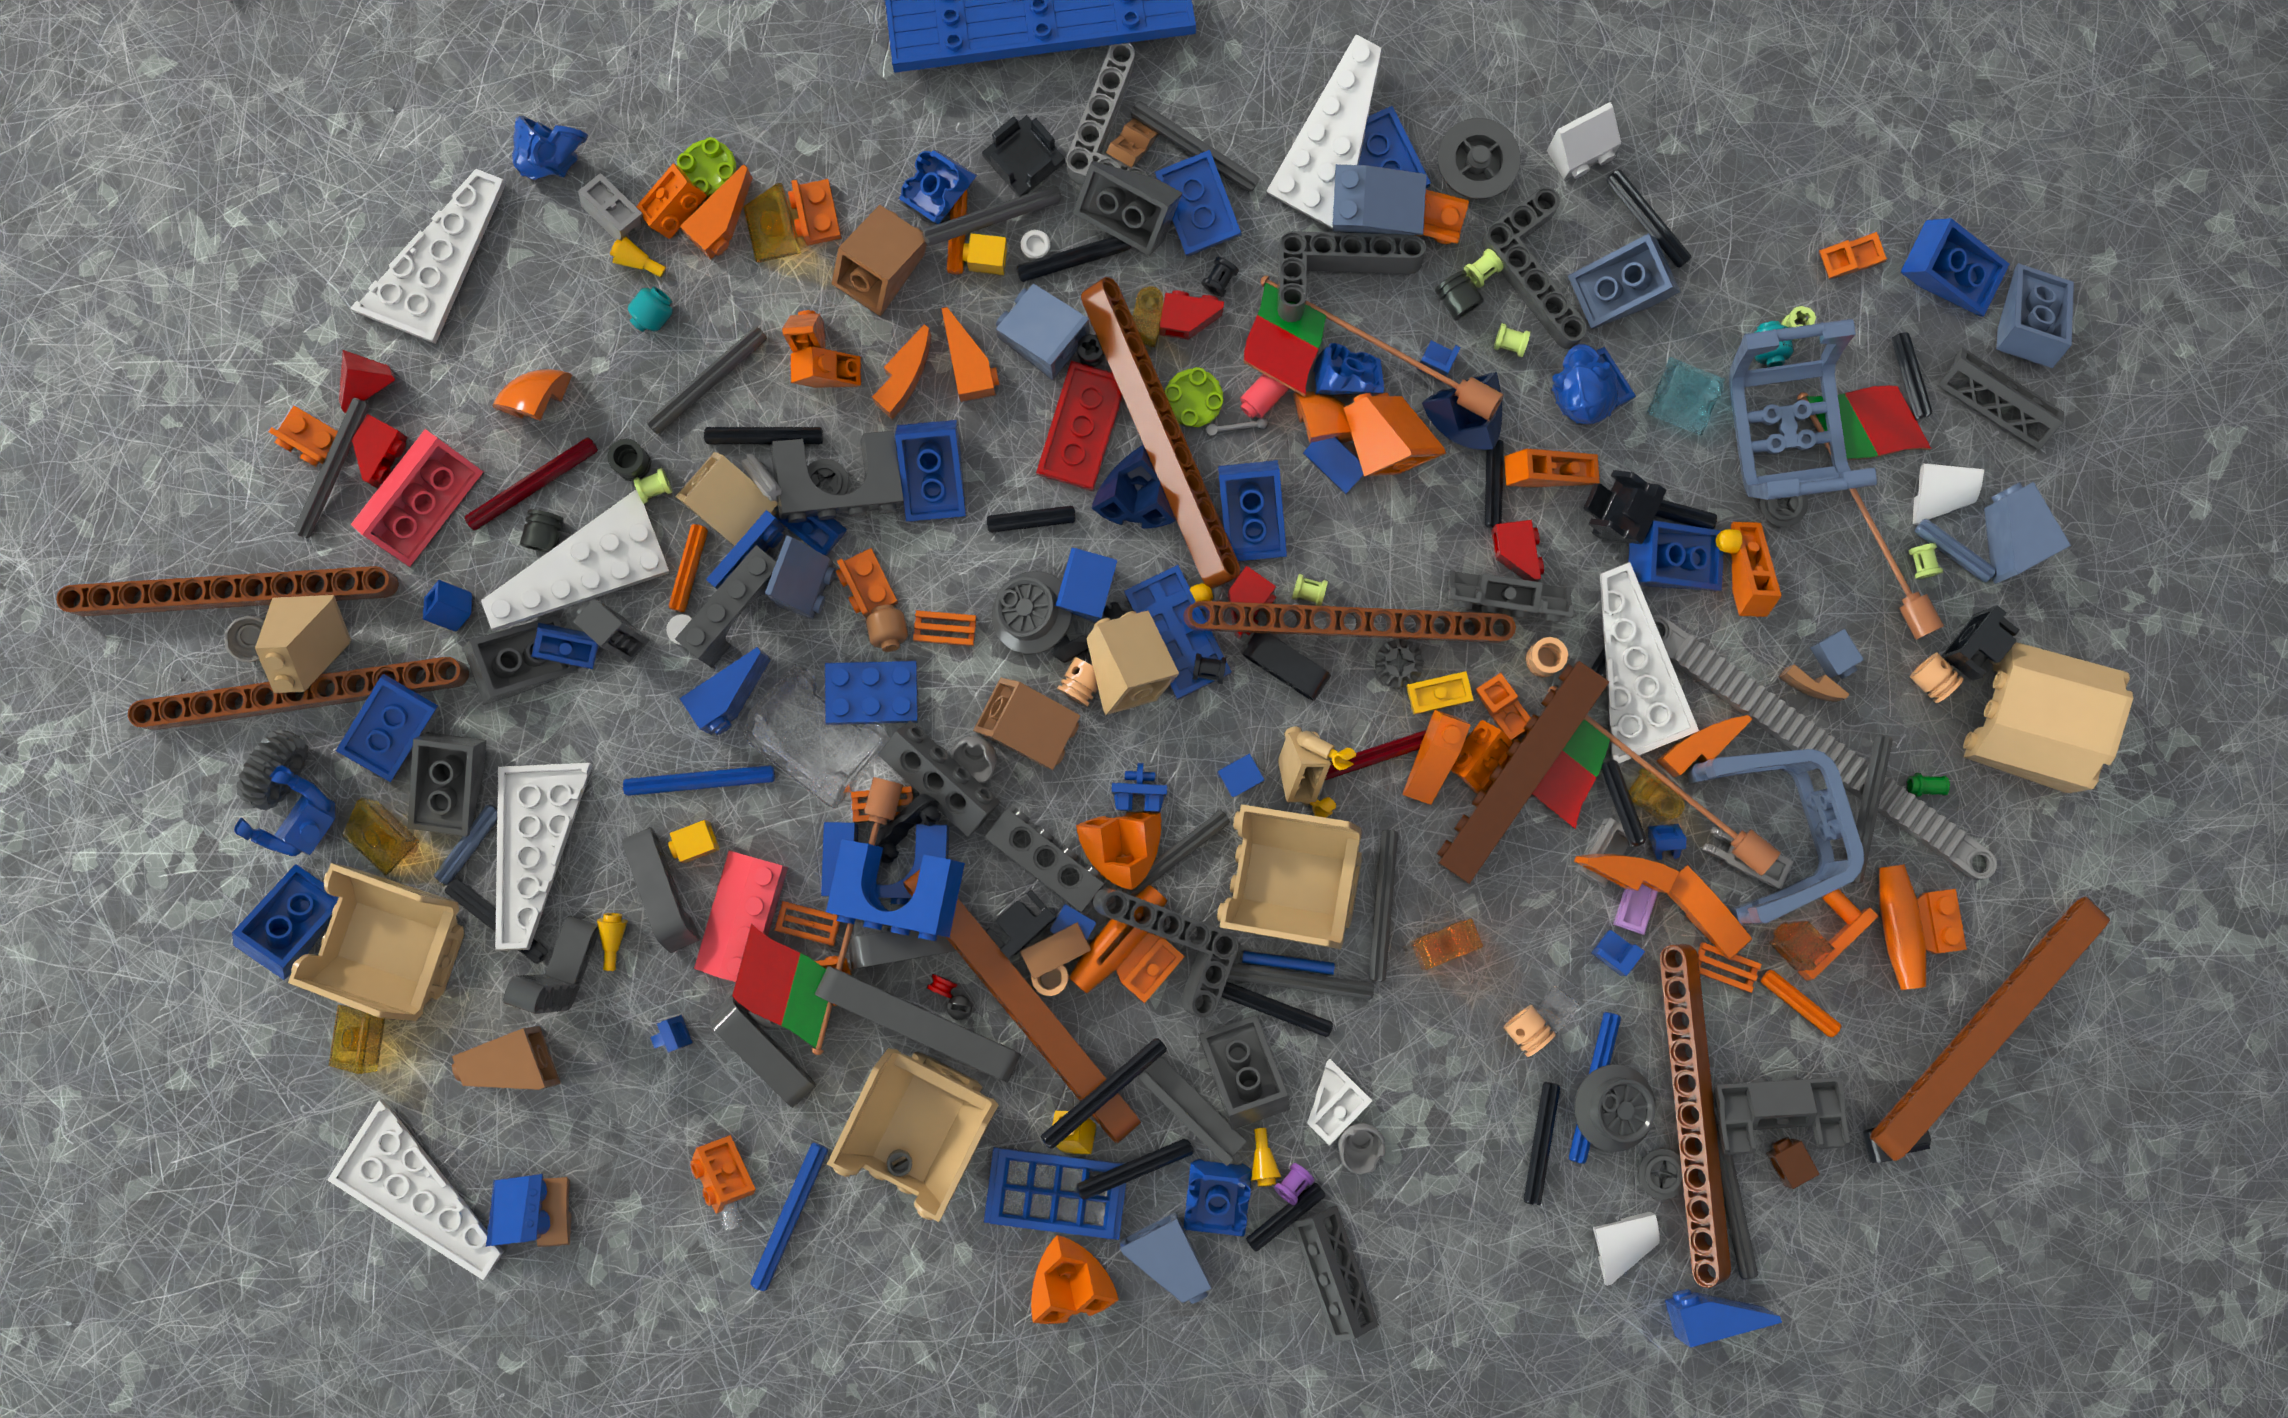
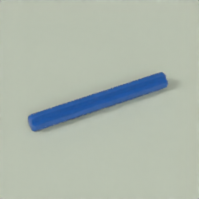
[623,765,775,796]
[1569,1012,1621,1164]
[750,1142,828,1291]

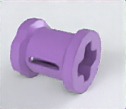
[1274,1163,1315,1205]

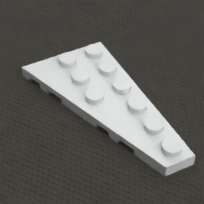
[1266,34,1382,233]
[350,169,506,344]
[481,490,669,631]
[1600,562,1699,764]
[495,763,593,951]
[328,1099,504,1280]

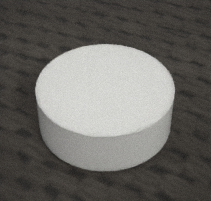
[1021,230,1051,261]
[666,614,692,646]

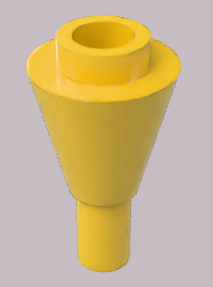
[610,236,666,277]
[597,913,628,971]
[1251,1128,1282,1187]

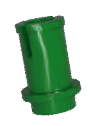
[1907,773,1950,797]

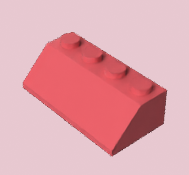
[350,429,483,567]
[694,851,788,982]

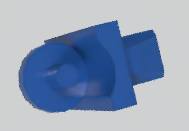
[1112,763,1167,812]

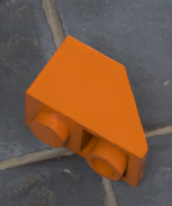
[791,346,861,388]

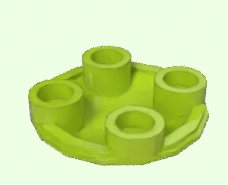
[677,137,736,197]
[1164,367,1223,427]

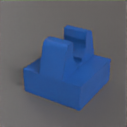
[1648,824,1686,860]
[650,1015,693,1053]

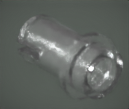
[719,1200,744,1231]

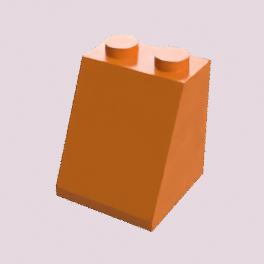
[1344,393,1446,476]

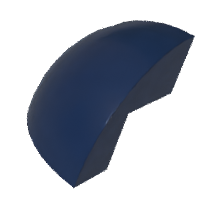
[1422,372,1502,450]
[1091,444,1176,529]

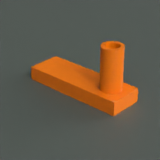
[1798,889,1879,981]

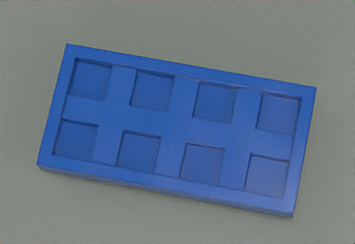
[1124,565,1232,700]

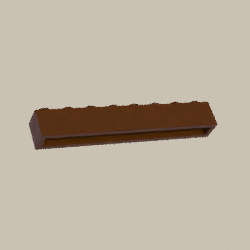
[1436,661,1610,884]

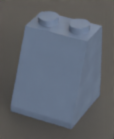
[996,283,1090,380]
[1984,482,2071,584]
[1120,1212,1211,1304]

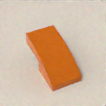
[1819,232,1887,279]
[1476,673,1530,741]

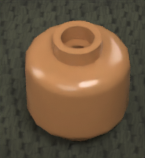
[866,605,908,652]

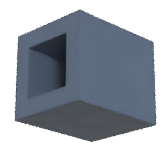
[1810,629,1864,679]

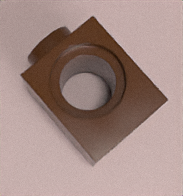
[1766,1137,1820,1189]

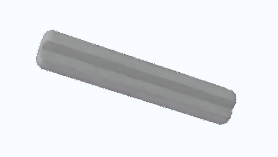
[741,454,782,501]

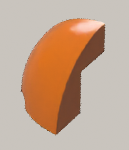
[492,369,572,421]
[1293,391,1353,443]
[1076,811,1161,890]
[1031,1235,1119,1324]

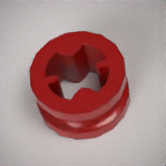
[926,974,958,999]

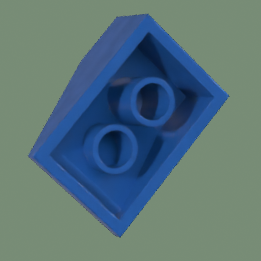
[1900,218,2009,316]
[895,420,966,522]
[1218,460,1287,561]
[1628,521,1724,591]
[679,647,771,735]
[232,864,339,980]
[1665,1289,1782,1348]

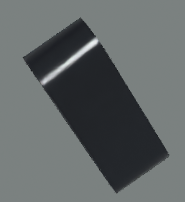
[1241,633,1331,701]

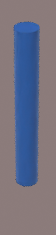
[1242,951,1335,975]

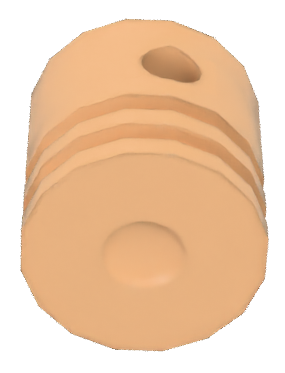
[1525,637,1568,677]
[1910,652,1964,703]
[1057,657,1098,707]
[1031,965,1069,996]
[1503,1005,1556,1057]

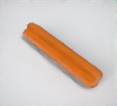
[947,189,968,275]
[669,524,708,612]
[1761,970,1842,1037]

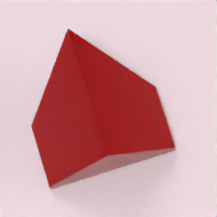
[339,350,395,413]

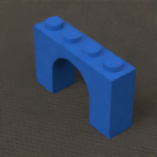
[821,822,949,905]
[826,839,965,941]

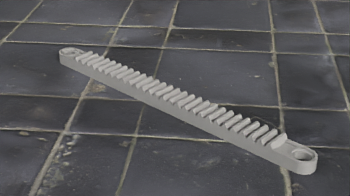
[1652,615,1997,879]

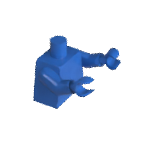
[234,765,335,856]

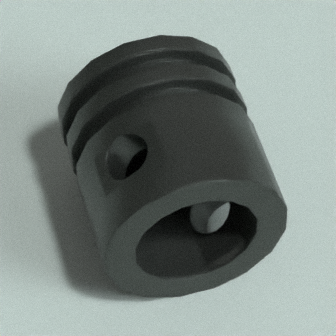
[1435,270,1484,320]
[607,439,651,482]
[519,509,564,553]

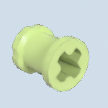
[1464,249,1504,288]
[1781,306,1816,340]
[1494,323,1530,357]
[634,468,672,504]
[1908,543,1943,579]
[1292,574,1328,606]

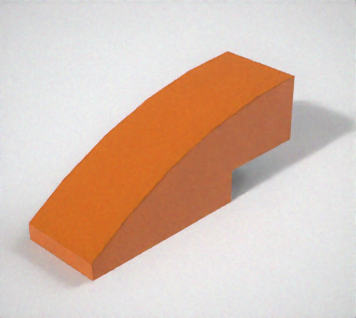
[872,324,931,420]
[1656,715,1752,778]
[1574,854,1679,894]
[1666,865,1752,960]

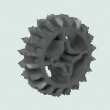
[237,729,308,811]

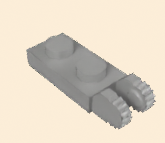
[1702,827,1793,889]

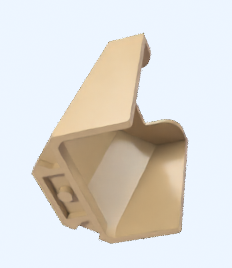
[1963,642,2134,793]
[1217,804,1362,950]
[288,863,464,1021]
[827,1048,999,1222]

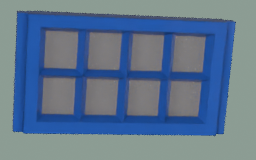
[984,1147,1126,1240]

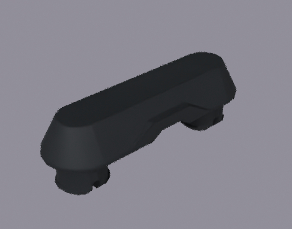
[1052,601,1128,663]
[875,794,941,863]

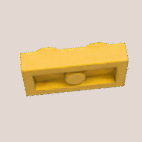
[1406,671,1474,715]

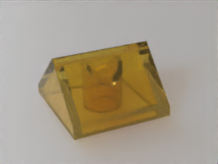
[743,183,801,263]
[342,797,420,876]
[328,1004,385,1074]

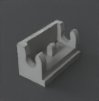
[578,173,643,241]
[1574,818,1629,888]

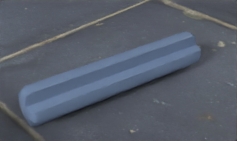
[1914,519,1996,582]
[434,805,497,885]

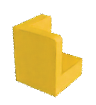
[1052,1110,1096,1154]

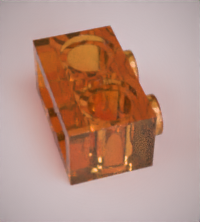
[1410,918,1484,970]
[1769,921,1835,970]

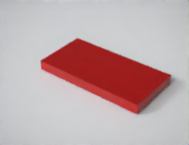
[1036,361,1123,492]

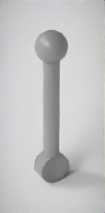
[1206,417,1268,437]

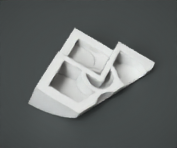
[1912,463,1984,525]
[1593,1212,1660,1286]

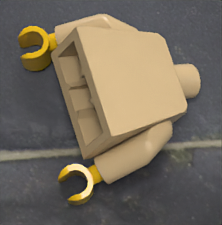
[1278,726,1356,818]

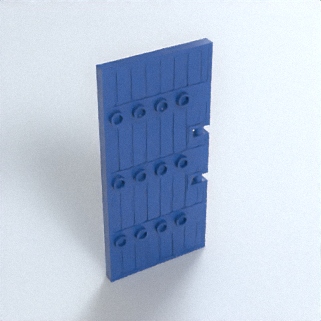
[885,0,1196,73]

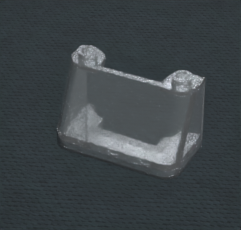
[743,664,891,808]

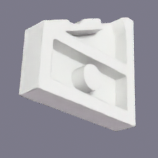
[1307,1059,1373,1146]

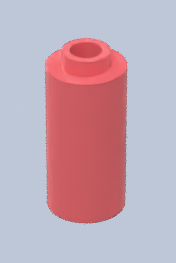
[1240,374,1290,419]

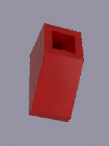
[1159,290,1224,340]
[352,414,408,489]
[1491,519,1544,582]
[1228,566,1277,639]

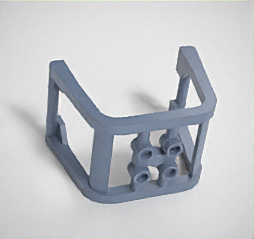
[1729,319,1877,500]
[1686,749,1864,925]

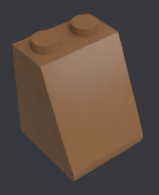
[832,205,927,316]
[973,677,1081,770]
[452,1026,561,1090]

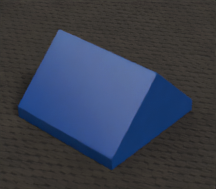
[1055,548,1117,623]

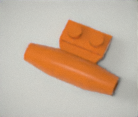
[1879,864,1967,990]
[1069,885,1185,1003]

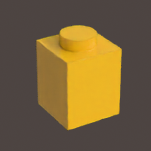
[963,233,1008,275]
[668,820,720,863]

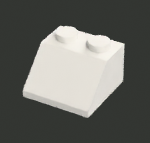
[1547,102,1621,180]

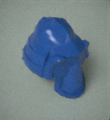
[512,116,588,180]
[1552,344,1620,424]

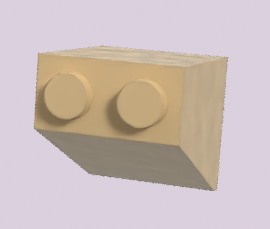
[675,452,778,546]
[255,595,351,693]
[1086,611,1179,715]

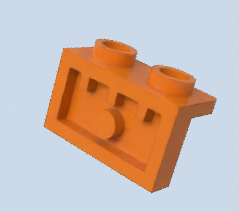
[636,163,707,239]
[788,179,842,246]
[1416,189,1469,244]
[268,406,338,467]
[835,548,898,618]
[1450,720,1513,794]
[690,1135,756,1214]

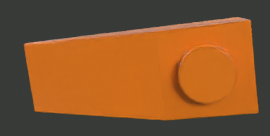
[680,164,753,260]
[941,307,1000,402]
[782,310,826,353]
[1504,448,1600,487]
[1731,522,1782,617]
[1402,709,1471,805]

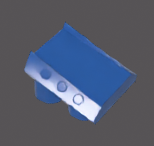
[898,150,977,224]
[1313,343,1384,395]
[1183,1159,1252,1237]
[486,1174,550,1247]

